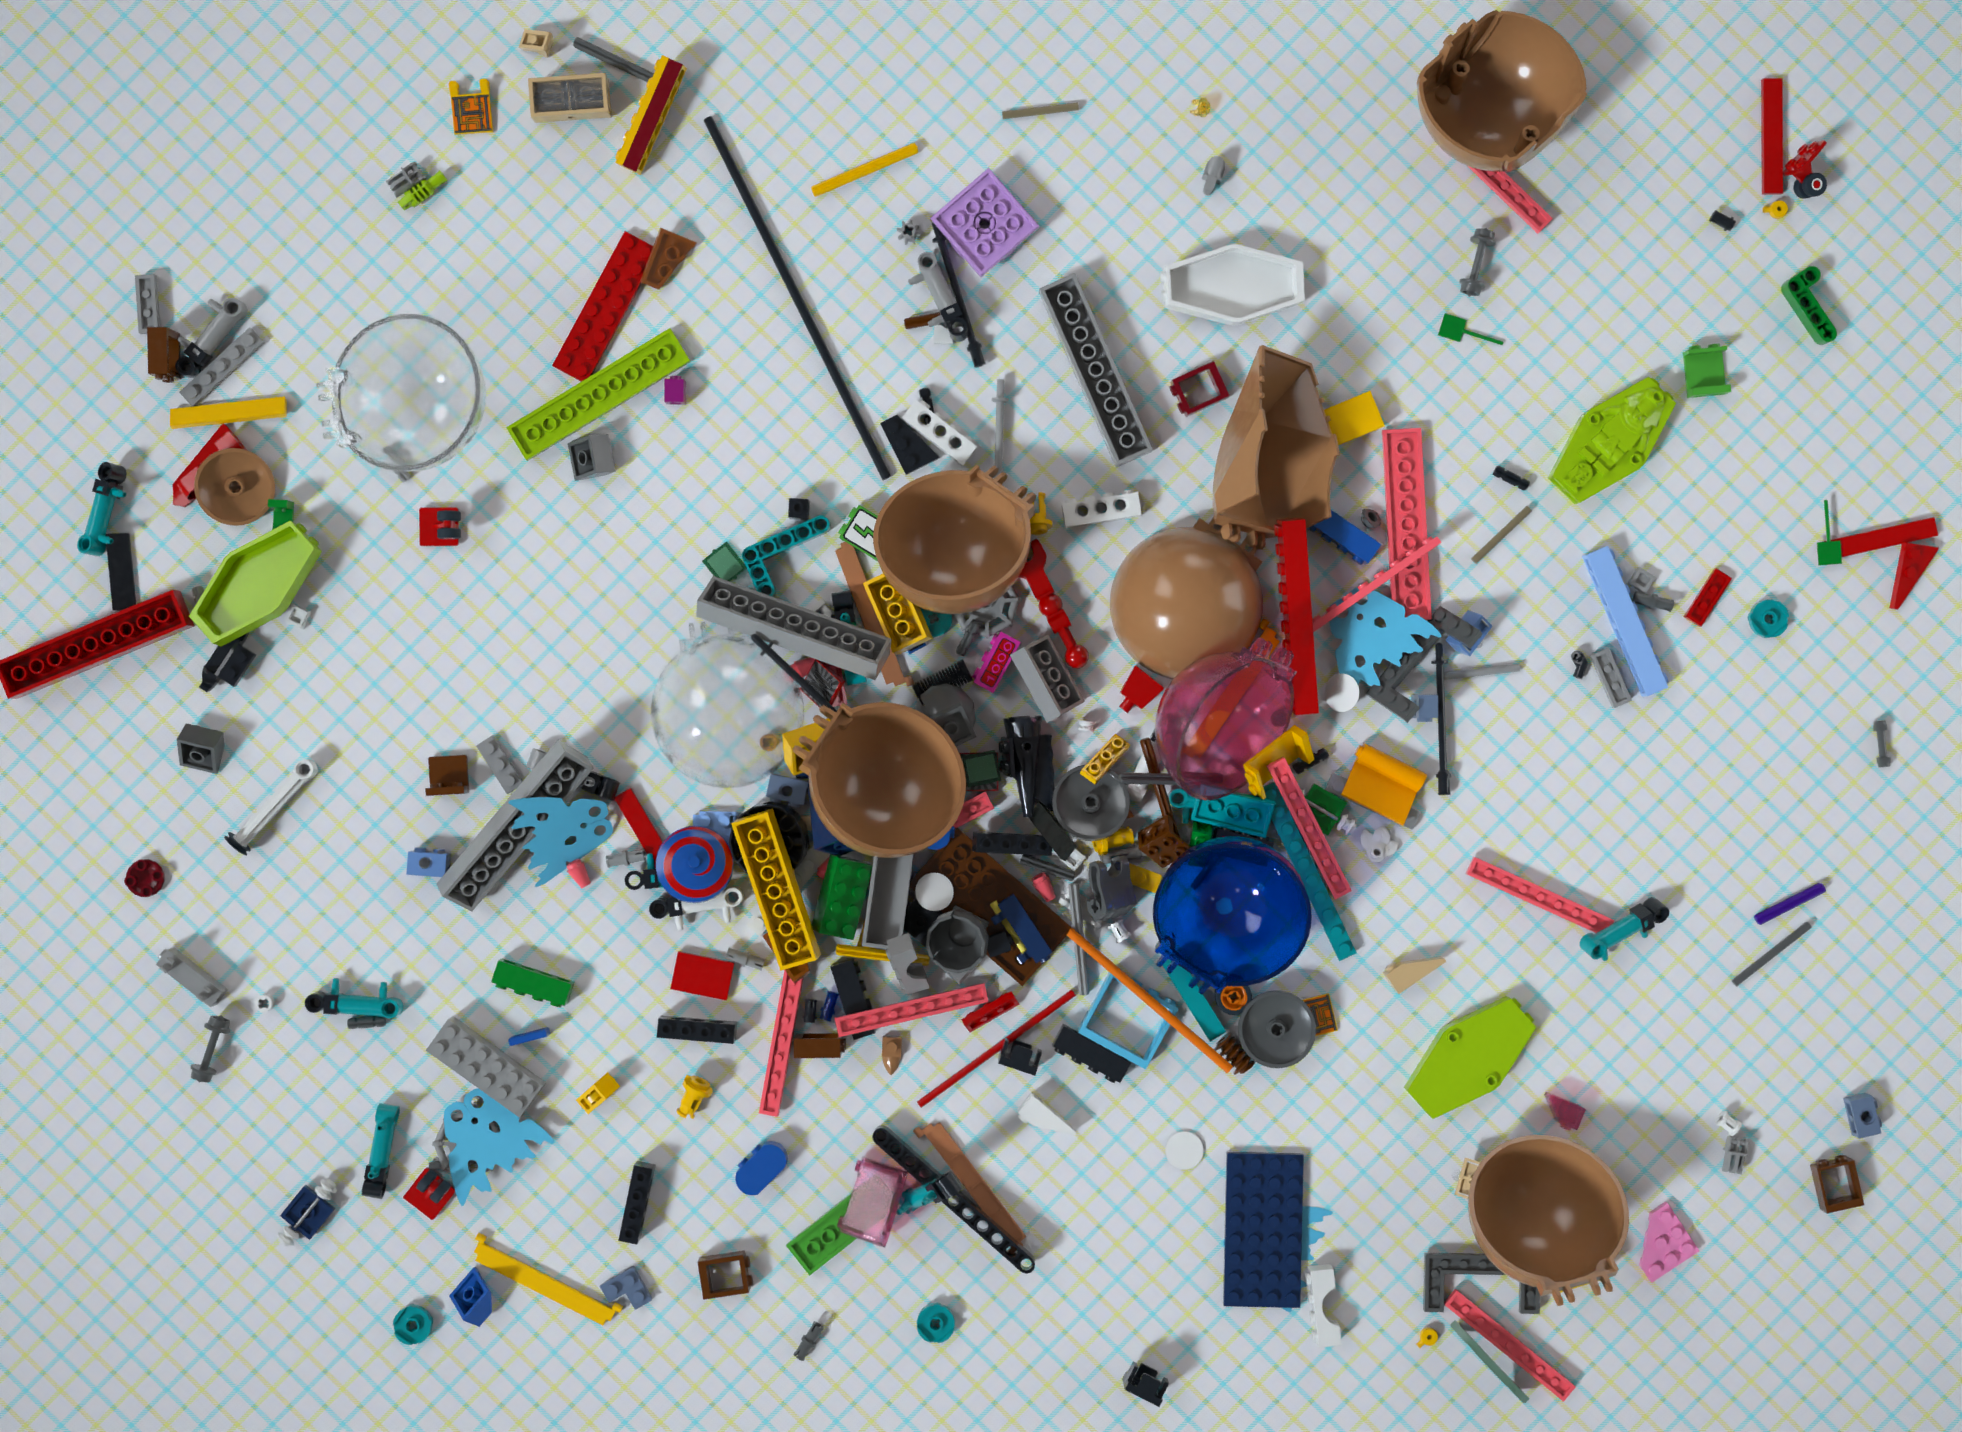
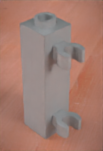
[156,947,228,1007]

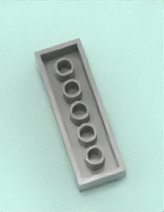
[426,1016,546,1118]

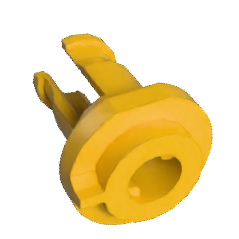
[1027,492,1053,535]
[1092,826,1134,856]
[676,1075,713,1119]

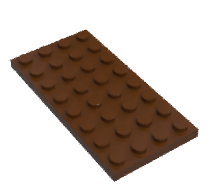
[910,828,1072,986]

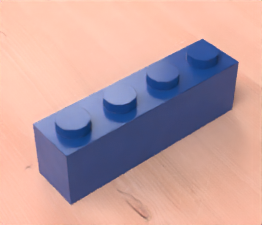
[1307,510,1382,565]

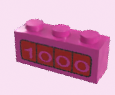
[972,631,1021,693]

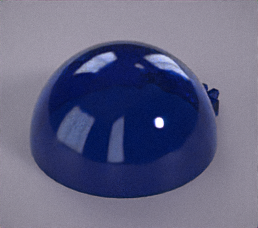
[1153,836,1312,995]

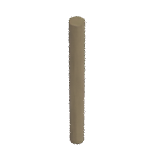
[1002,102,1079,119]
[1471,506,1532,564]

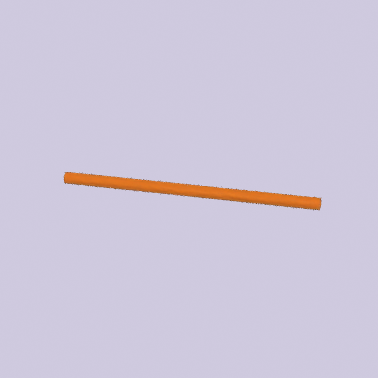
[1066,928,1233,1073]

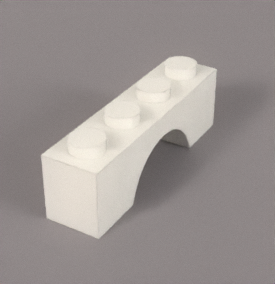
[1305,1264,1342,1348]

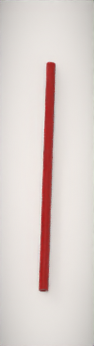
[917,989,1076,1108]

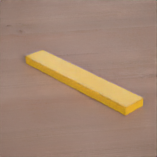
[170,396,287,429]

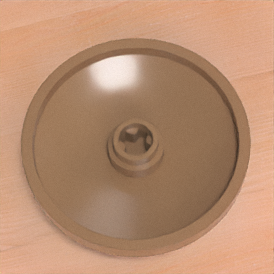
[194,448,275,526]

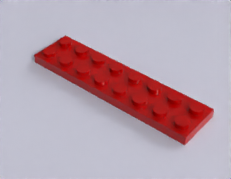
[552,231,653,382]

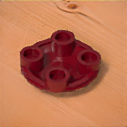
[124,859,165,897]

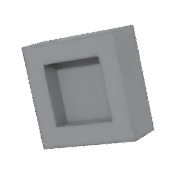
[1627,567,1656,594]

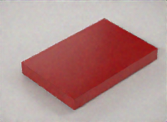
[670,951,735,1001]

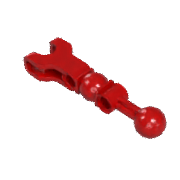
[1019,539,1089,669]

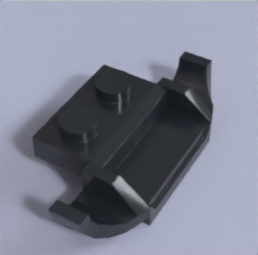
[199,632,256,692]

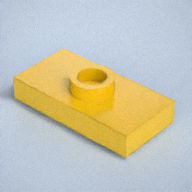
[1129,863,1162,893]

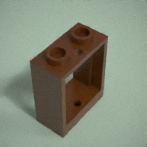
[147,327,181,383]
[794,1033,846,1058]
[1810,1155,1864,1214]
[698,1250,753,1300]

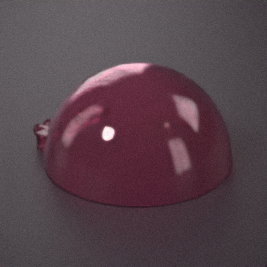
[1155,638,1297,800]

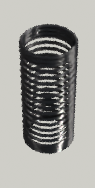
[912,659,973,705]

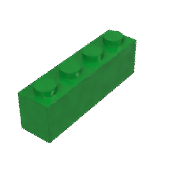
[491,958,575,1007]

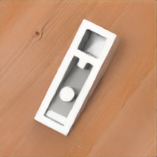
[1017,1092,1077,1135]

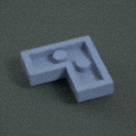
[600,1266,653,1310]

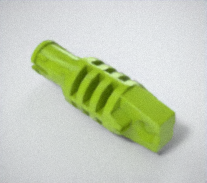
[398,170,448,210]

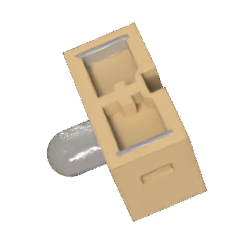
[1452,1158,1480,1199]

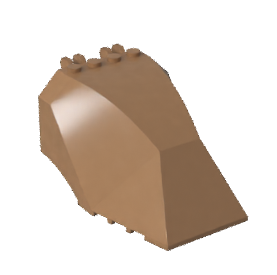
[1213,345,1340,550]

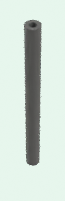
[1732,922,1812,987]

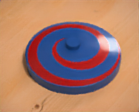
[656,826,734,903]

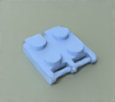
[693,811,738,846]

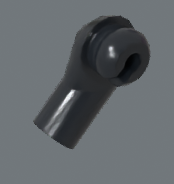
[1571,651,1588,679]

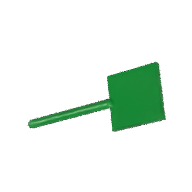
[1438,313,1503,345]
[1817,500,1842,565]

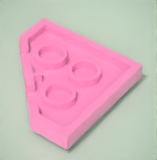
[1639,1202,1699,1283]

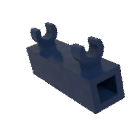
[991,893,1052,964]

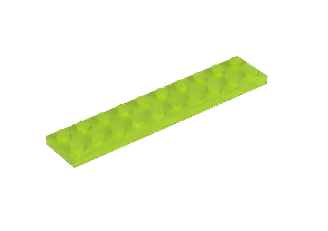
[506,328,691,461]

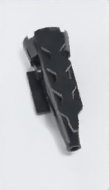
[998,716,1055,817]

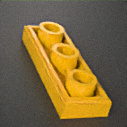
[1080,734,1130,784]

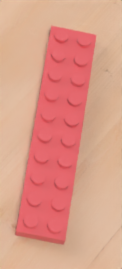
[1382,428,1432,620]

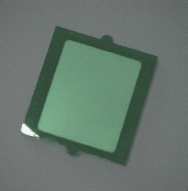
[702,541,747,582]
[962,750,1001,787]

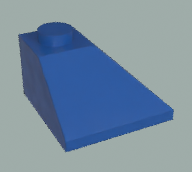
[449,1267,492,1327]

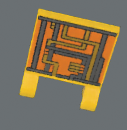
[449,79,493,135]
[1302,993,1338,1036]

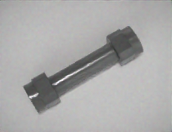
[1873,720,1891,767]

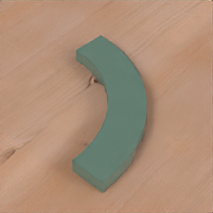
[1450,1320,1530,1403]

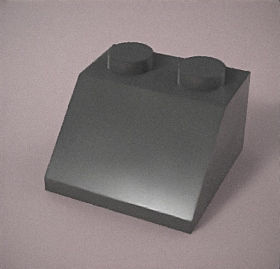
[568,434,616,481]
[177,723,225,774]

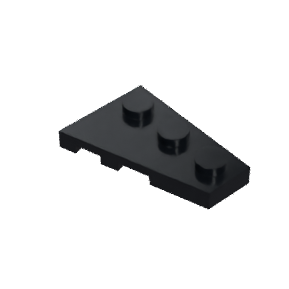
[880,415,940,475]

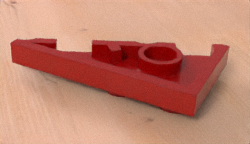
[1889,542,1939,610]

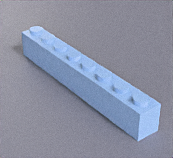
[1582,546,1668,697]

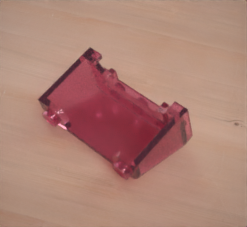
[837,1156,908,1248]

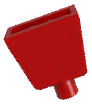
[1119,666,1164,713]

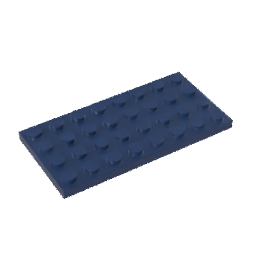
[1223,1152,1304,1308]

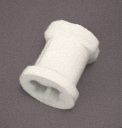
[1107,918,1131,943]
[1715,1111,1742,1136]

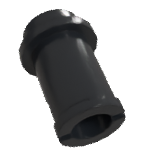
[1709,210,1736,231]
[802,999,817,1023]

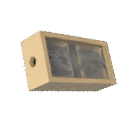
[528,73,612,123]

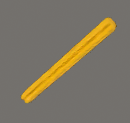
[811,143,918,197]

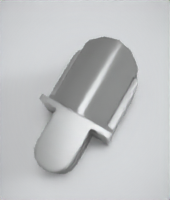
[1202,156,1225,195]
[386,162,427,198]
[1722,1136,1748,1175]

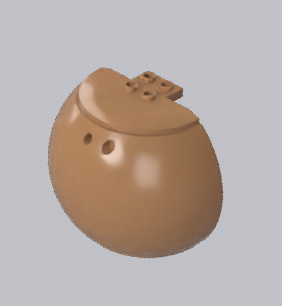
[1417,10,1587,172]

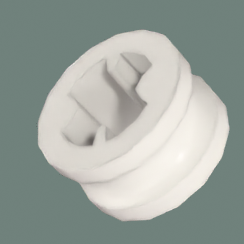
[1077,720,1095,731]
[255,994,275,1012]

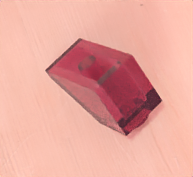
[1544,1092,1586,1131]

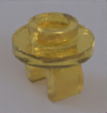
[1190,98,1210,117]

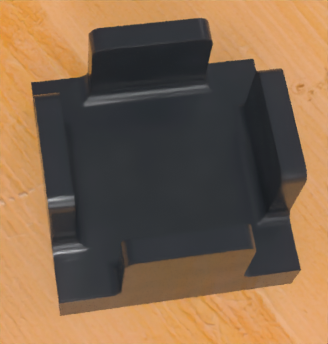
[998,1038,1042,1076]
[1122,1361,1169,1407]

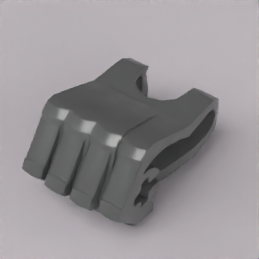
[1086,855,1137,922]

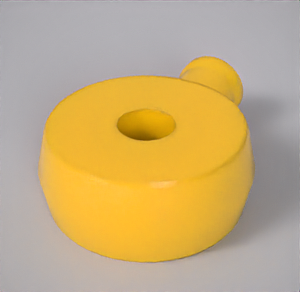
[1763,200,1788,219]
[1416,1327,1438,1348]

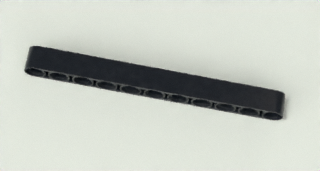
[872,1125,1035,1274]

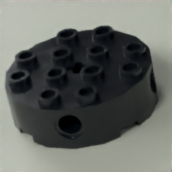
[729,801,810,874]

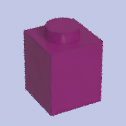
[664,376,686,405]

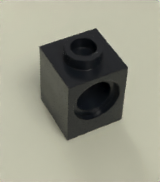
[788,498,810,520]
[987,930,1014,958]

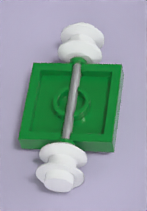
[1301,783,1357,836]

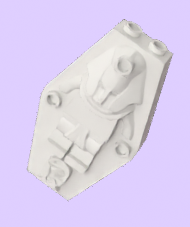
[1160,244,1305,325]

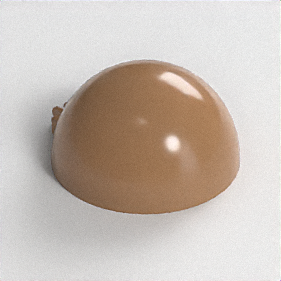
[873,465,1037,614]
[1110,517,1263,680]
[793,702,966,858]
[1468,1135,1629,1306]

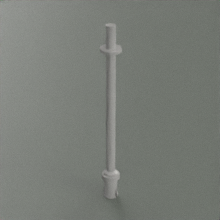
[992,379,1009,478]

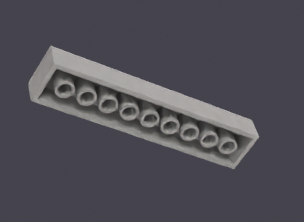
[1039,273,1153,468]
[696,576,892,680]
[437,740,594,912]

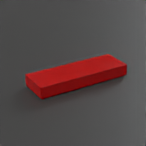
[1683,568,1732,627]

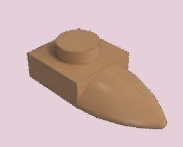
[882,1036,902,1075]

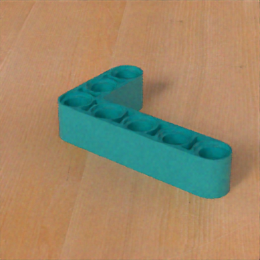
[742,516,831,597]

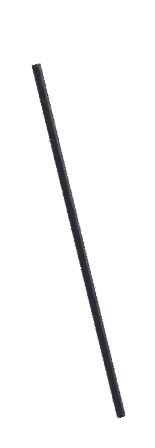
[703,116,891,480]

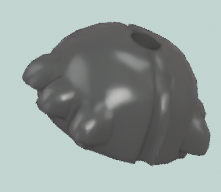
[1361,509,1381,529]

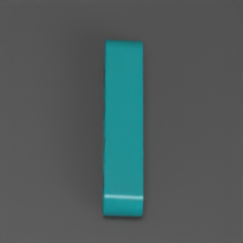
[1161,952,1226,1042]

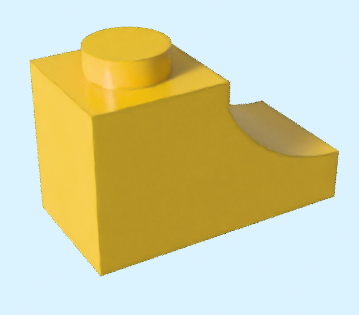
[576,1072,620,1114]

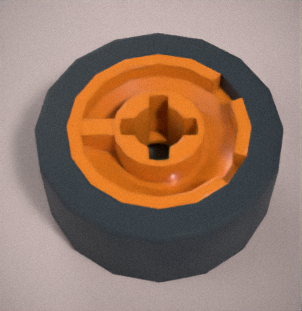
[1215,978,1252,1015]

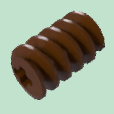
[1214,1032,1255,1075]

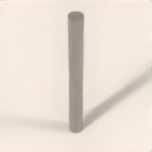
[1444,664,1520,680]

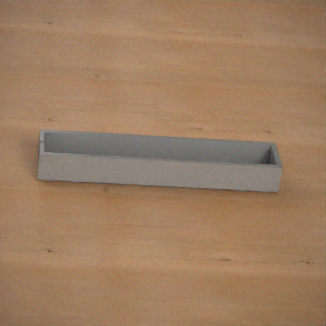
[862,854,914,949]

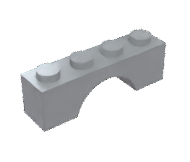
[885,933,930,995]

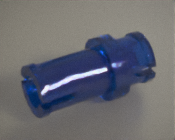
[819,991,839,1022]

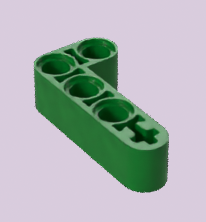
[1781,266,1837,345]

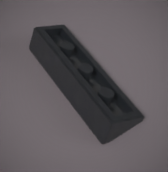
[105,533,136,611]

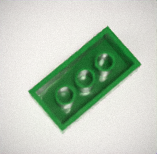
[811,854,873,940]

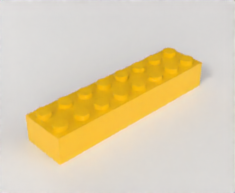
[731,808,821,971]

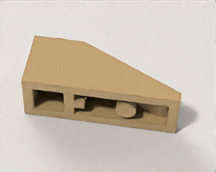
[1383,956,1446,994]

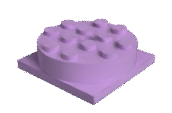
[930,168,1039,277]

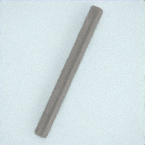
[1068,883,1090,995]

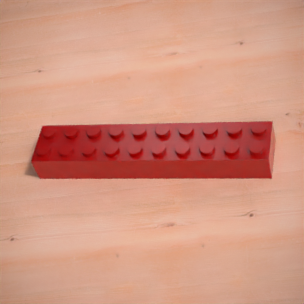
[1274,518,1319,715]
[0,590,195,699]

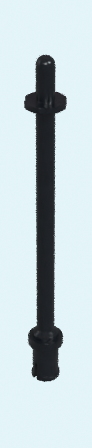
[932,222,986,368]
[751,634,837,712]
[1431,642,1451,795]

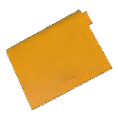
[1341,743,1427,826]

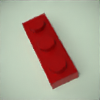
[961,991,1020,1033]

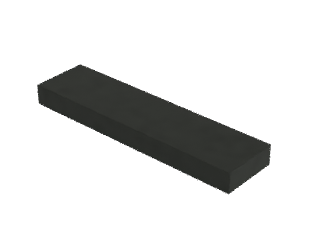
[1028,802,1077,861]

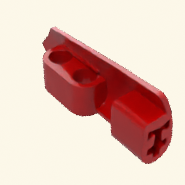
[172,424,247,507]

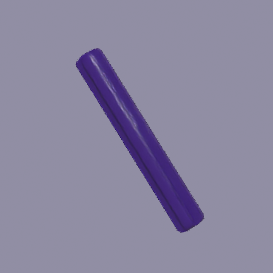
[1754,883,1826,925]

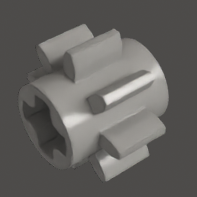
[897,220,920,245]

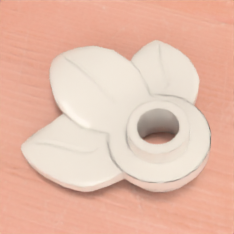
[1360,826,1398,863]

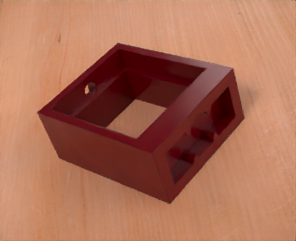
[1169,361,1230,417]

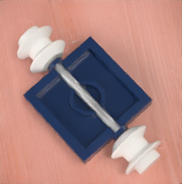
[277,1179,337,1246]

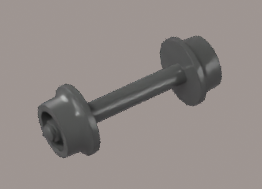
[1459,228,1496,297]
[190,1015,230,1083]

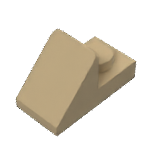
[519,29,554,58]

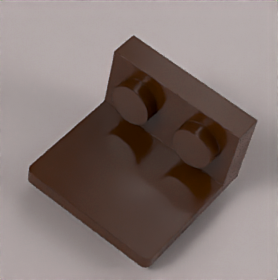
[425,755,469,796]
[1137,815,1192,868]

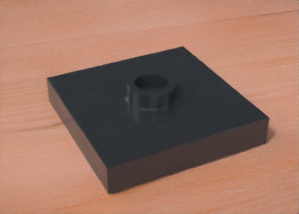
[904,898,943,947]

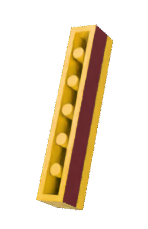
[615,55,687,175]

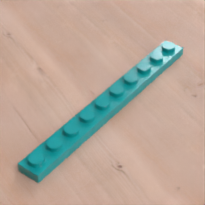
[1263,781,1357,961]

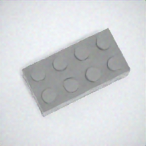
[1010,634,1085,722]

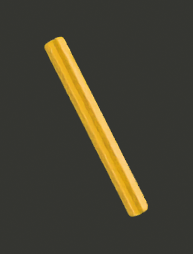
[836,944,930,966]

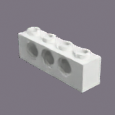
[902,400,977,467]
[1061,490,1142,529]

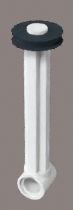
[224,760,318,856]

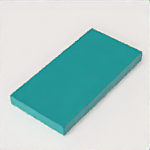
[1191,783,1276,838]

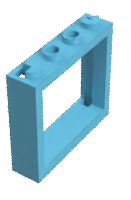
[1077,972,1179,1070]

